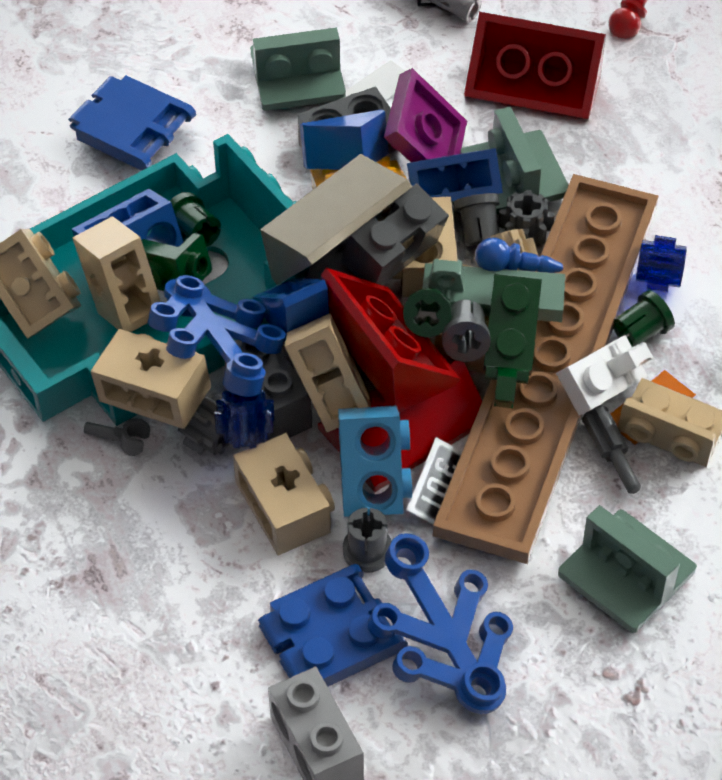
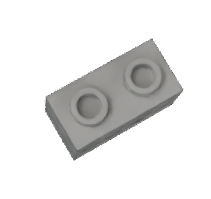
[268,667,364,780]

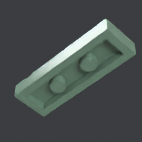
[421,259,566,322]

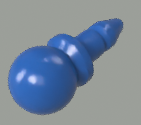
[475,238,563,273]

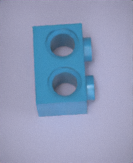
[338,406,412,517]

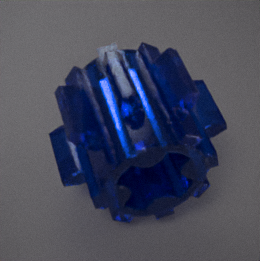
[636,235,687,293]
[214,390,275,449]

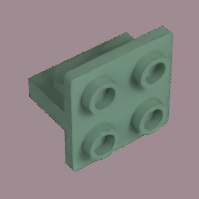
[250,27,346,111]
[460,106,569,215]
[558,505,697,633]

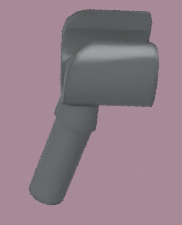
[84,418,150,456]

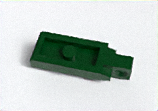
[483,274,542,409]

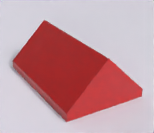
[464,11,606,119]
[321,268,461,412]
[318,356,482,493]

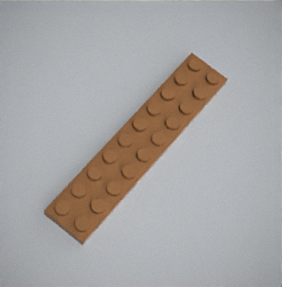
[432,174,659,564]

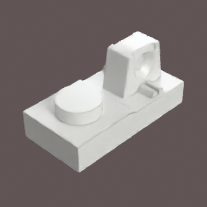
[556,335,653,415]

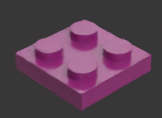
[384,68,468,162]

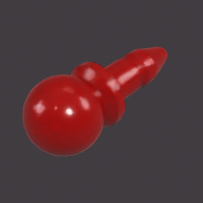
[608,0,648,39]

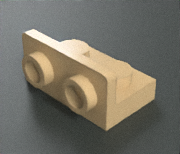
[0,229,81,339]
[618,378,722,467]

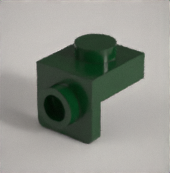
[141,233,212,291]

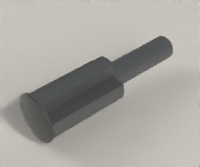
[582,406,641,494]

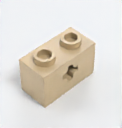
[72,216,161,332]
[91,329,211,429]
[233,433,335,556]

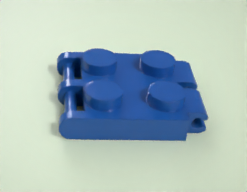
[68,75,196,171]
[258,564,408,687]

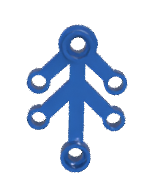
[148,275,286,397]
[368,533,513,714]

